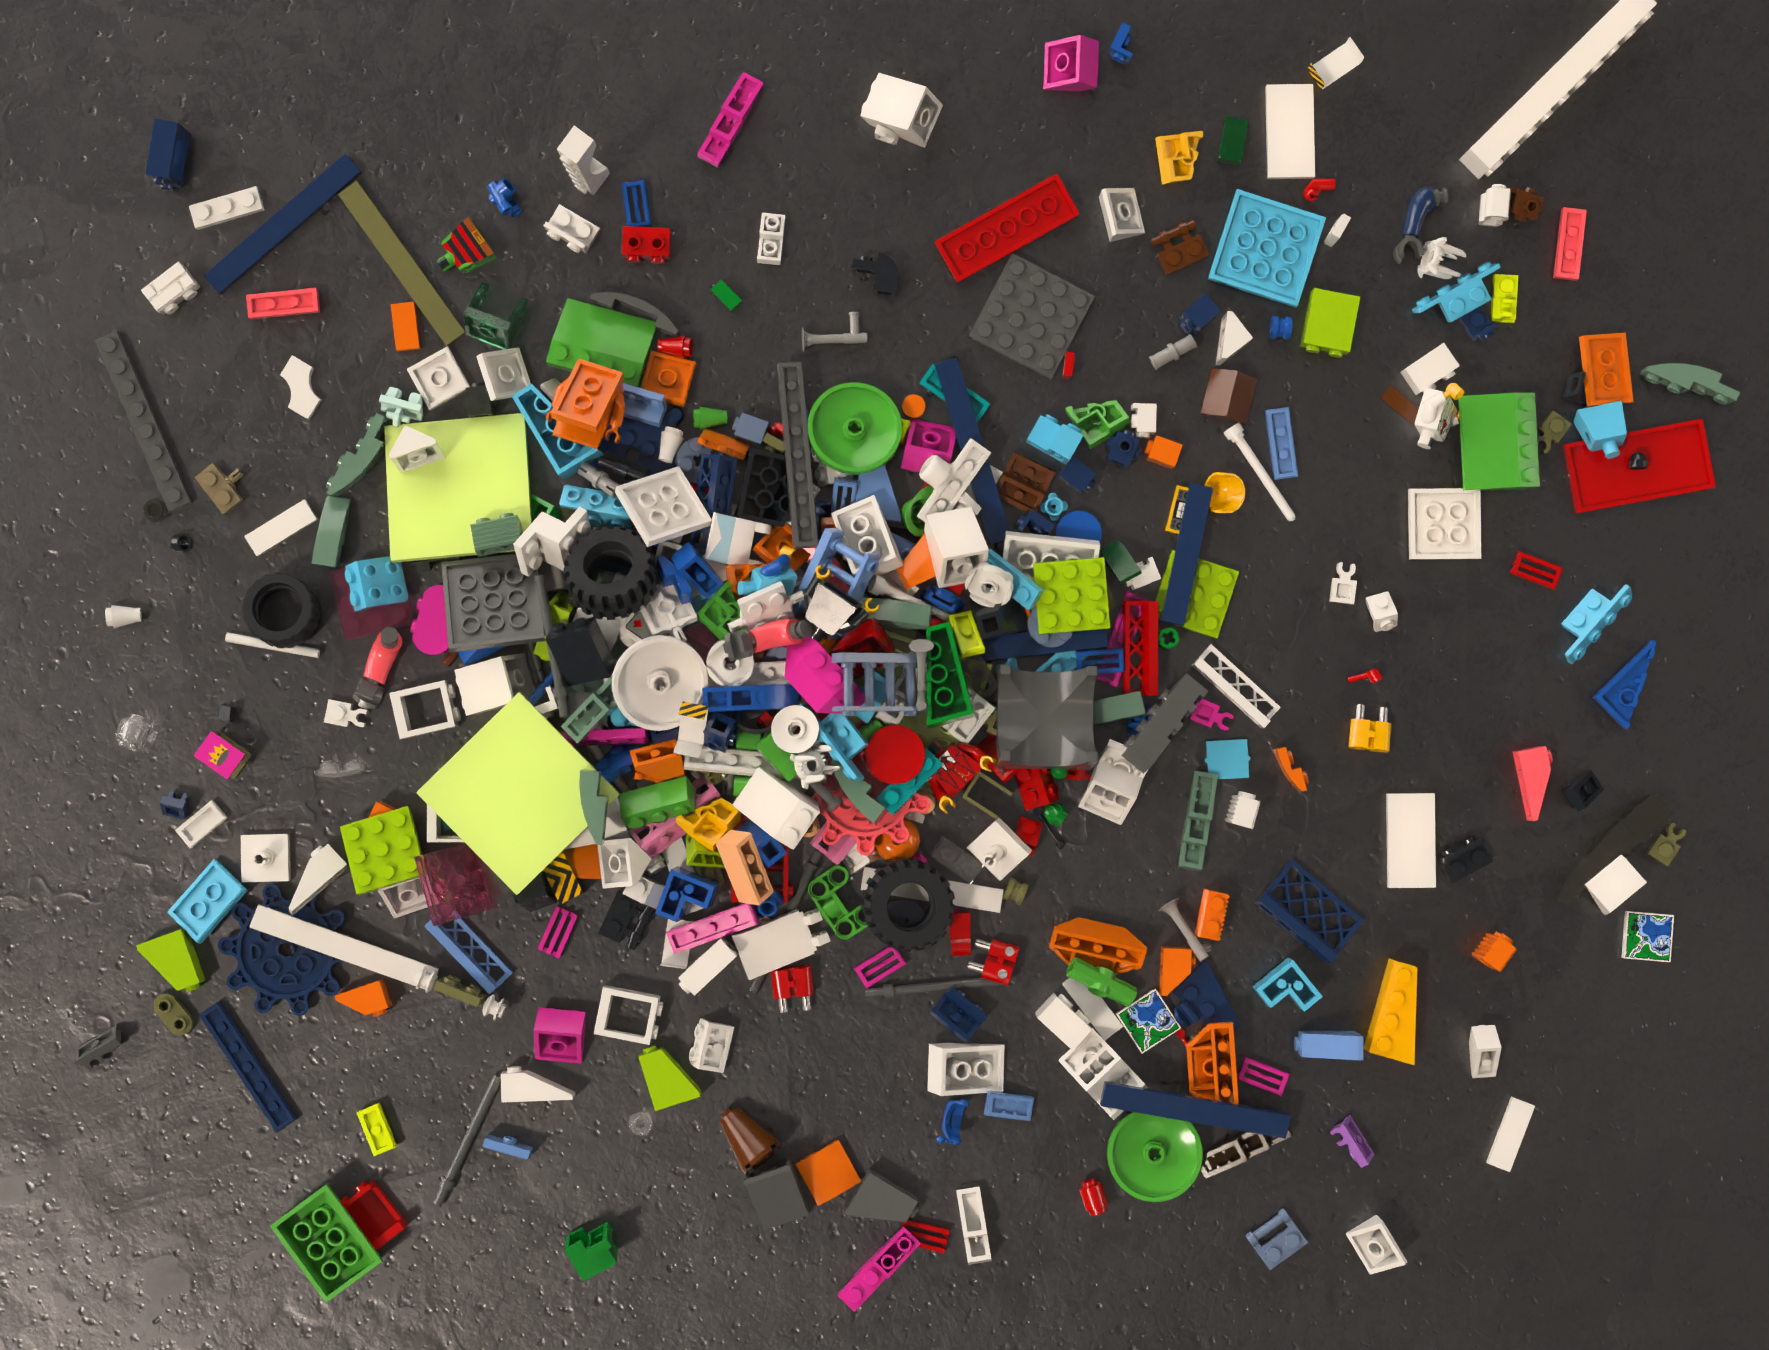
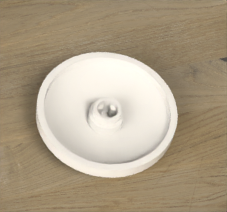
[612,635,708,731]

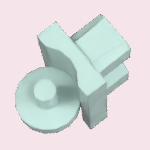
[379,387,424,427]

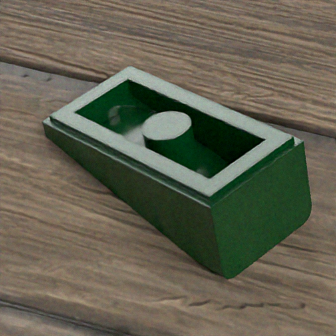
[1216,116,1249,167]
[1100,541,1142,584]

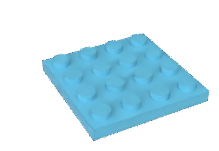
[1207,189,1326,308]

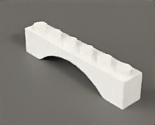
[557,126,610,196]

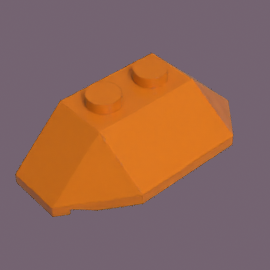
[1049,917,1147,975]
[1186,1022,1239,1105]

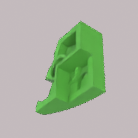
[1065,400,1130,450]
[696,580,745,640]
[754,731,809,782]

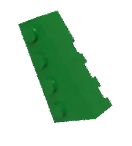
[926,622,976,729]

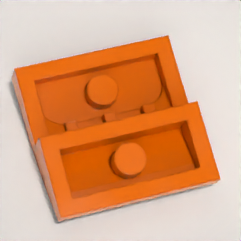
[794,1140,861,1206]

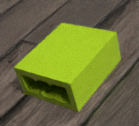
[1300,288,1360,358]

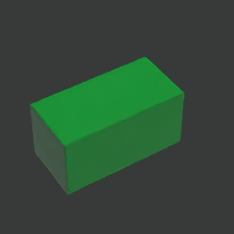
[711,279,742,313]

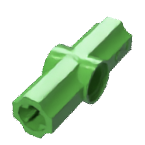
[1066,957,1137,1007]

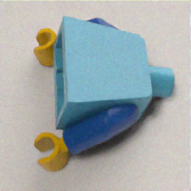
[737,545,798,596]

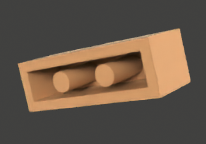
[716,830,774,905]

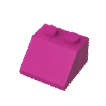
[1044,35,1099,91]
[901,418,956,472]
[534,1008,586,1064]

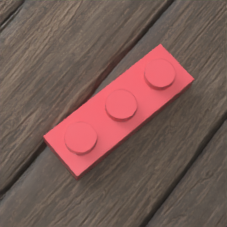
[1553,207,1587,281]
[246,288,320,319]

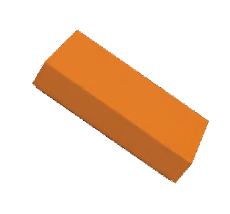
[391,302,421,352]

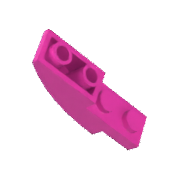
[837,1226,921,1312]

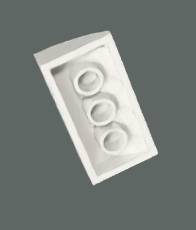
[1003,531,1100,583]

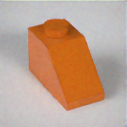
[630,739,685,781]
[1159,946,1196,996]
[334,979,392,1017]

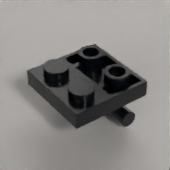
[590,451,650,491]

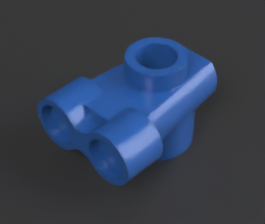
[487,178,522,217]
[741,889,783,919]

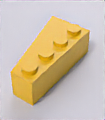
[1363,958,1417,1065]

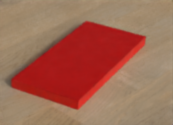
[1562,419,1716,514]

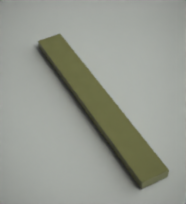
[338,181,466,346]

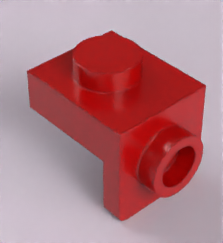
[1015,816,1043,857]

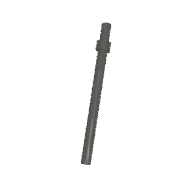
[535,575,569,717]
[865,977,1003,999]
[433,1074,501,1207]

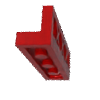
[1123,600,1158,696]

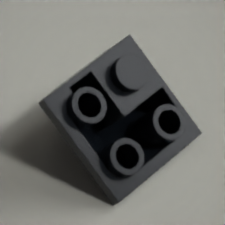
[969,597,1027,642]

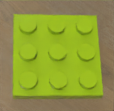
[1155,550,1239,639]
[1033,557,1110,635]
[340,806,427,895]

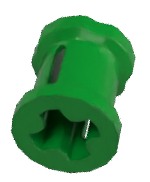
[1158,628,1179,649]

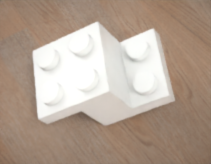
[513,507,592,577]
[1078,739,1148,825]
[1058,1028,1148,1120]

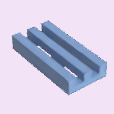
[830,477,858,517]

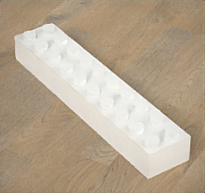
[1459,0,1657,179]

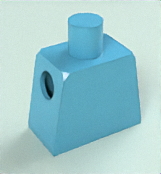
[1573,401,1627,459]

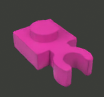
[1189,699,1234,730]

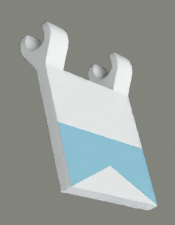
[704,512,772,565]

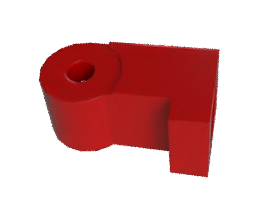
[949,911,971,956]

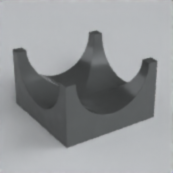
[996,665,1098,770]

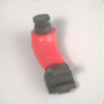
[723,618,813,661]
[353,627,402,710]

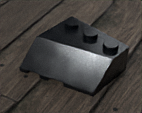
[735,448,819,527]

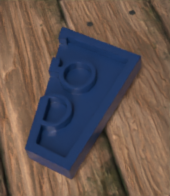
[1172,959,1241,1032]

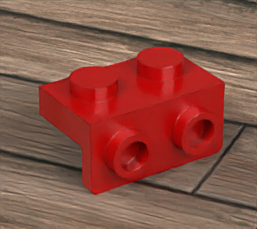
[1015,769,1059,810]

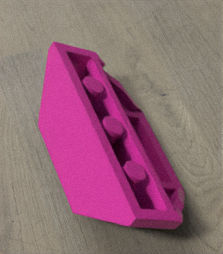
[785,636,865,714]

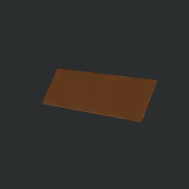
[1380,385,1419,426]

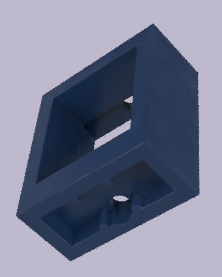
[145,118,191,191]

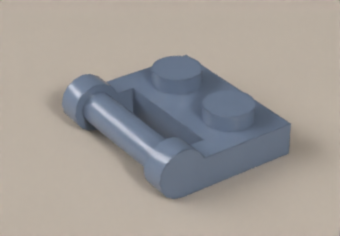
[1245,1208,1308,1270]

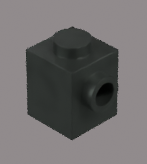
[466,382,498,418]

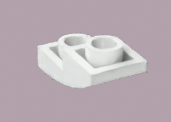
[757,213,785,265]

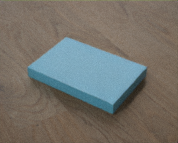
[167,859,248,944]

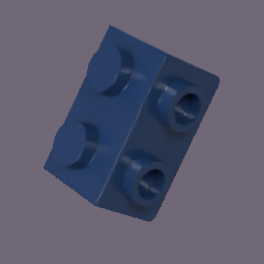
[929,987,988,1043]

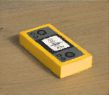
[1165,485,1188,534]

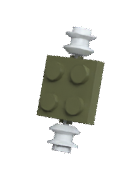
[413,967,507,1021]

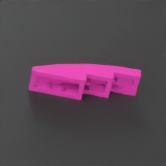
[697,72,764,168]

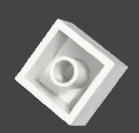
[1035,992,1092,1050]

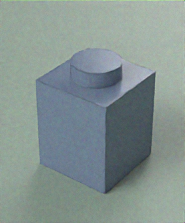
[732,412,770,447]

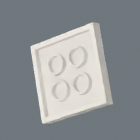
[615,466,712,547]
[1408,488,1481,560]

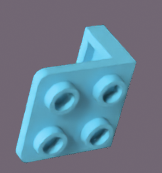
[345,556,408,612]

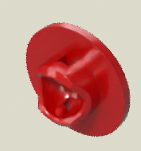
[865,725,925,785]

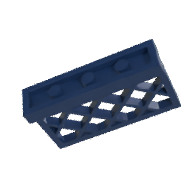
[1254,859,1364,964]

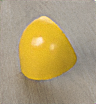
[1205,472,1245,513]

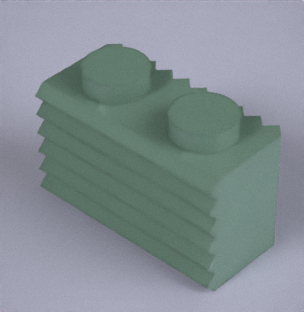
[470,513,523,557]

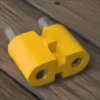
[1348,704,1392,753]

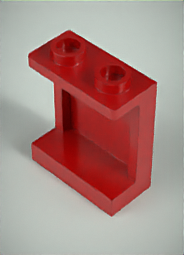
[340,1180,408,1251]

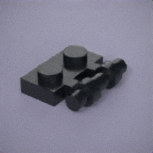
[598,890,654,950]

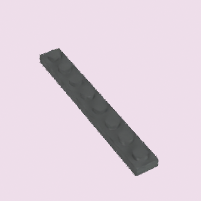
[95,331,192,512]
[777,362,818,549]

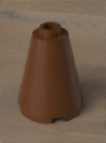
[720,1107,782,1175]

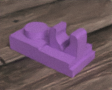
[1330,1115,1375,1168]

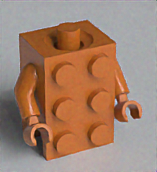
[546,358,625,449]

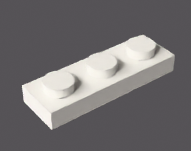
[189,186,265,230]

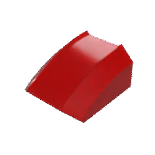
[829,618,895,680]

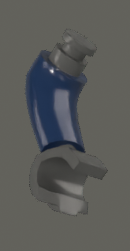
[1393,186,1448,264]

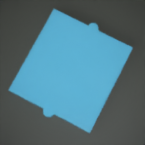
[1204,739,1251,779]

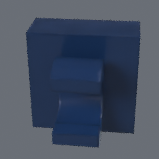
[160,790,189,820]

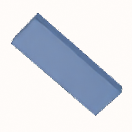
[1264,407,1298,480]

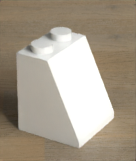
[860,73,943,148]
[924,507,989,588]
[455,653,536,716]

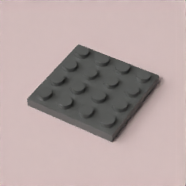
[969,253,1095,380]
[441,554,545,653]

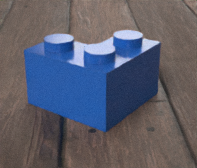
[655,866,721,922]

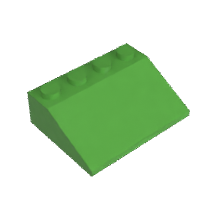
[546,298,656,388]
[1458,393,1540,491]
[270,1184,383,1303]

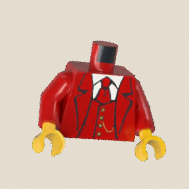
[927,740,997,814]

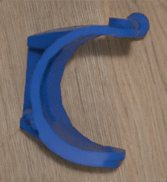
[918,586,964,614]
[936,1099,970,1145]

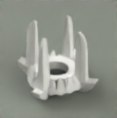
[1417,237,1466,279]
[790,740,841,789]

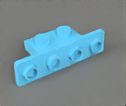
[1412,261,1501,322]
[559,485,632,530]
[1561,584,1633,664]
[799,703,869,781]

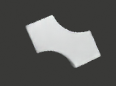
[280,355,322,420]

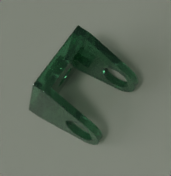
[464,282,528,350]

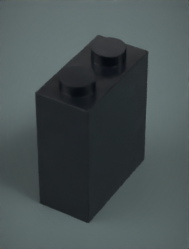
[545,617,616,686]

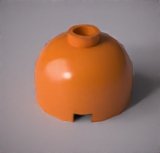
[874,818,920,862]

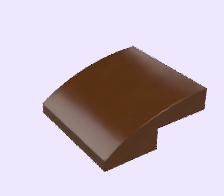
[997,451,1056,513]

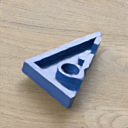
[1593,640,1657,730]
[594,744,638,783]

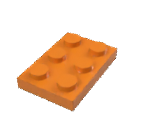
[1579,332,1634,407]

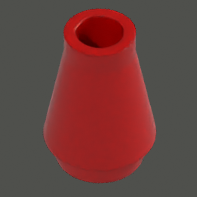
[658,335,694,359]

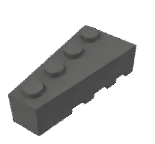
[1121,673,1208,774]

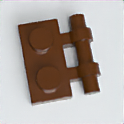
[1150,220,1210,276]

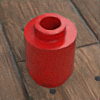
[1079,1178,1108,1216]

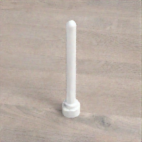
[1223,422,1296,521]
[868,575,952,622]

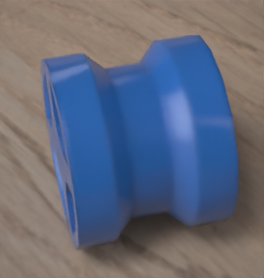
[1270,315,1292,340]

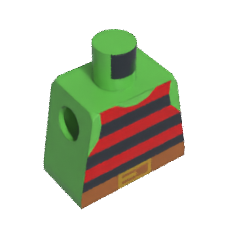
[436,217,497,274]

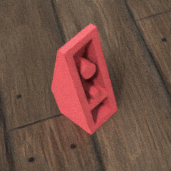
[1513,746,1552,821]

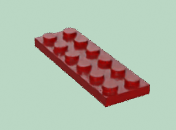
[934,174,1080,284]

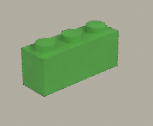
[619,776,696,829]

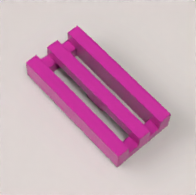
[538,906,578,959]
[854,947,906,989]
[1237,1056,1290,1096]

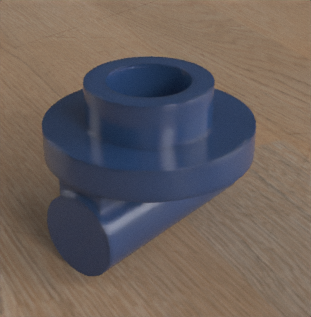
[1174,1000,1200,1027]

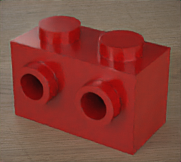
[622,226,672,264]

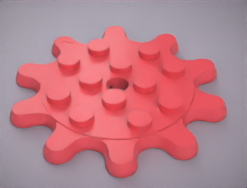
[811,720,930,856]

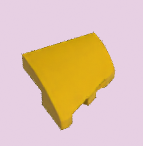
[1155,131,1203,185]
[676,798,741,851]

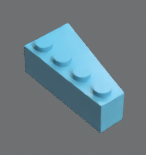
[512,384,603,480]

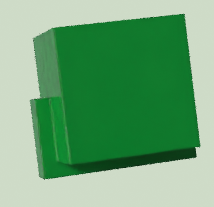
[564,1222,618,1282]

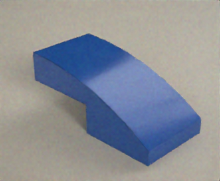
[656,555,692,605]

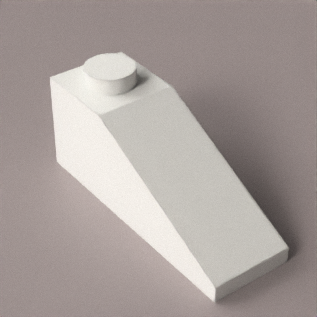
[289,844,347,916]
[501,1066,576,1102]

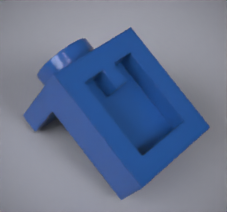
[1108,22,1133,63]

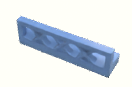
[623,383,667,427]
[424,905,513,994]

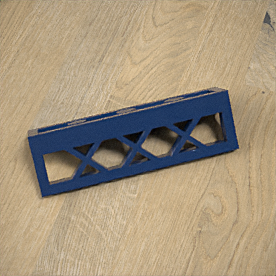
[690,453,738,549]

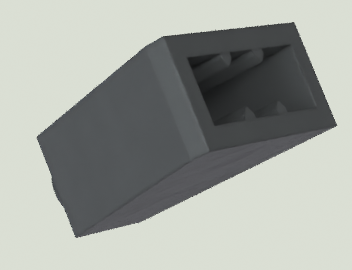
[845,1168,920,1222]

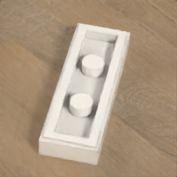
[244,499,318,557]
[1062,978,1123,1041]
[1486,1096,1535,1172]

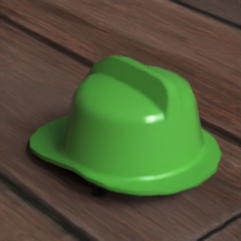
[901,485,933,537]

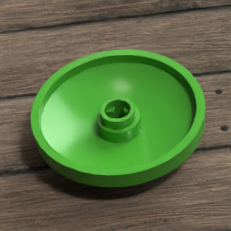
[807,382,902,475]
[1107,1112,1203,1202]

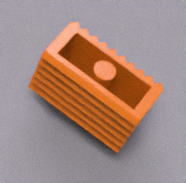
[1194,889,1230,941]
[1472,931,1517,972]

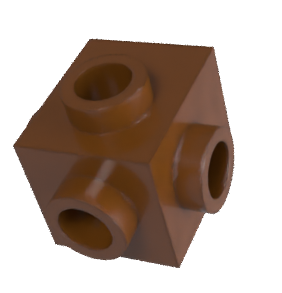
[1509,187,1545,222]

